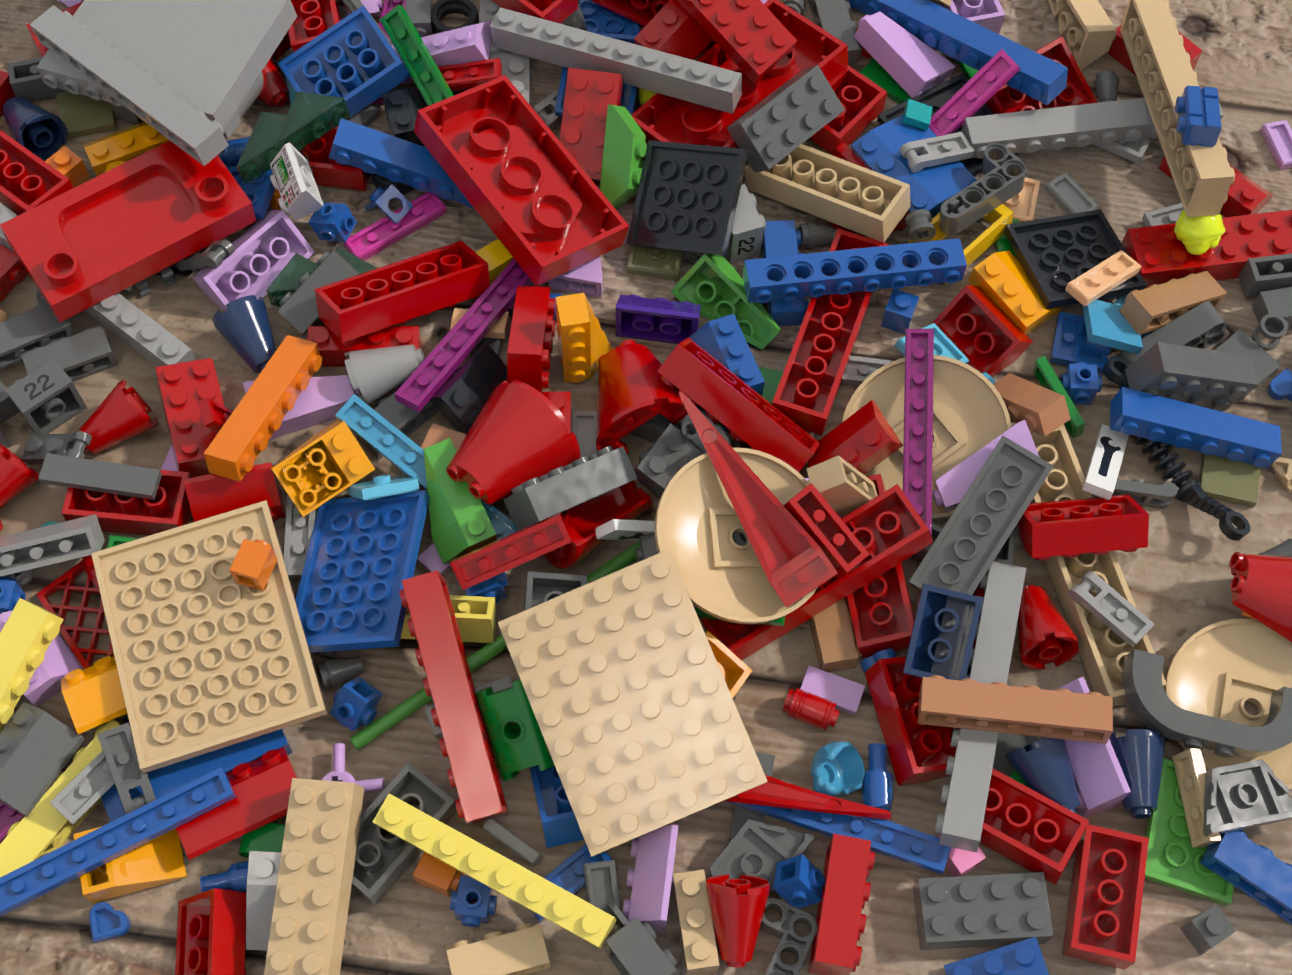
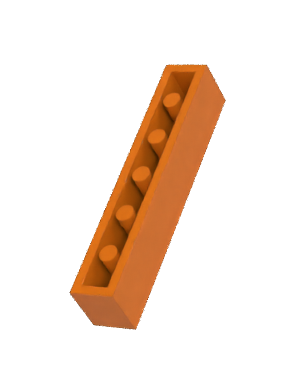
[204,335,322,482]

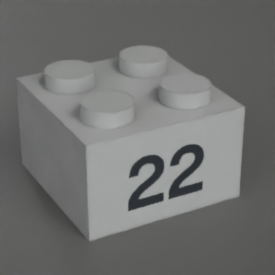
[726,184,766,264]

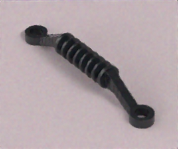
[1103,356,1251,541]

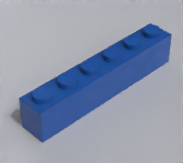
[329,118,474,208]
[1110,387,1282,468]
[101,729,293,822]

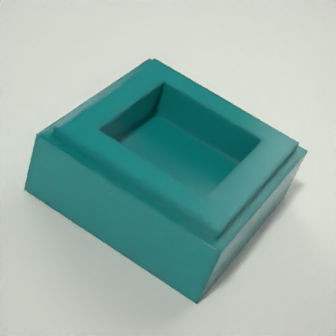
[902,99,933,131]

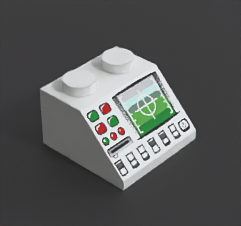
[270,142,324,220]

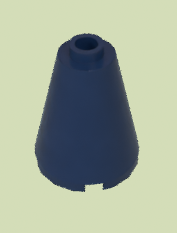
[2,97,68,161]
[212,295,276,373]
[1109,729,1166,819]
[1006,737,1080,814]

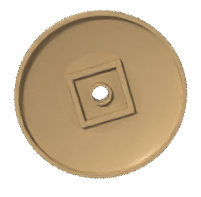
[842,355,1011,520]
[655,448,818,624]
[1164,618,1292,791]

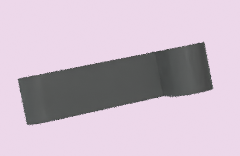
[939,143,1026,235]
[1118,301,1226,365]
[760,898,817,975]

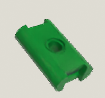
[474,677,555,781]

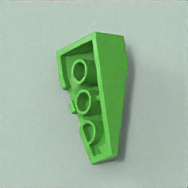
[671,254,782,350]
[424,438,497,565]

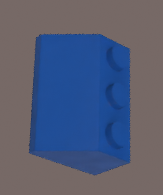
[689,314,765,396]

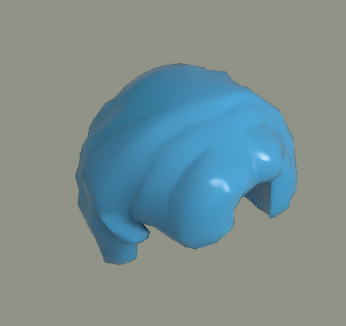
[811,741,865,796]

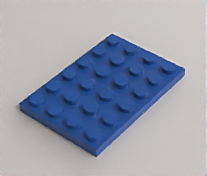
[295,490,430,653]

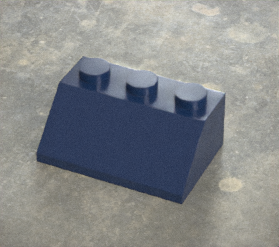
[903,583,983,681]

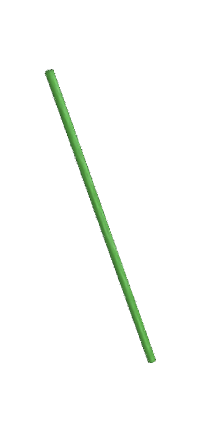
[349,541,640,751]

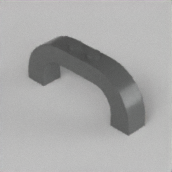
[1123,649,1292,758]

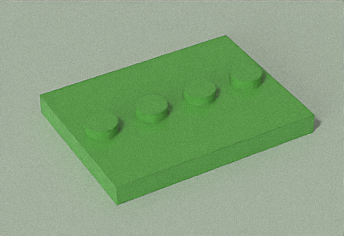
[1145,758,1234,906]

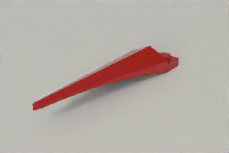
[679,391,838,608]
[724,775,891,820]

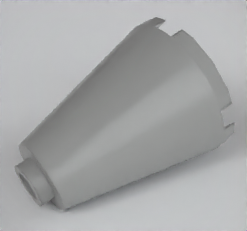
[344,344,425,405]

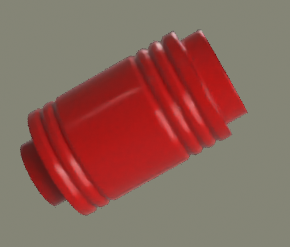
[782,688,840,731]

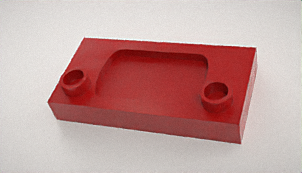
[631,0,848,148]
[414,75,629,287]
[0,141,256,323]

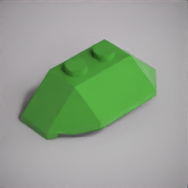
[600,105,647,211]

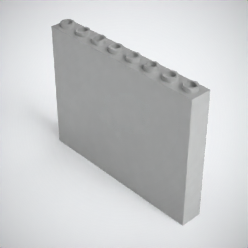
[36,0,297,129]

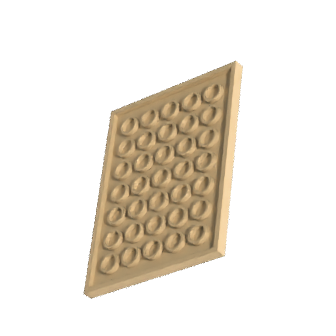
[91,500,327,773]
[498,549,768,857]

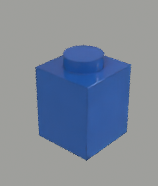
[881,289,919,335]

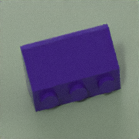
[616,294,701,344]

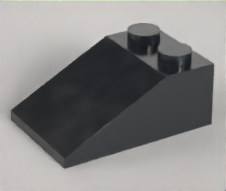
[382,88,459,147]
[430,342,508,435]

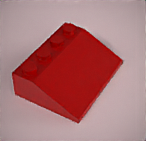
[986,36,1098,114]
[865,656,960,786]

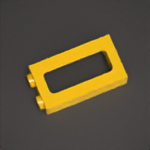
[908,204,1014,285]

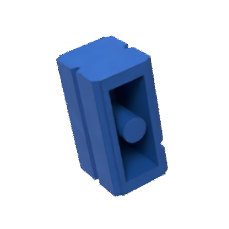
[1175,85,1221,147]

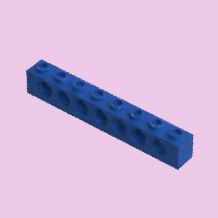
[743,238,967,303]

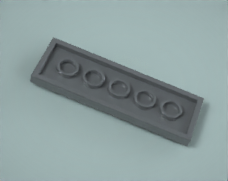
[909,436,1054,595]

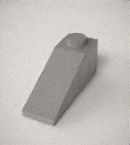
[246,851,281,951]

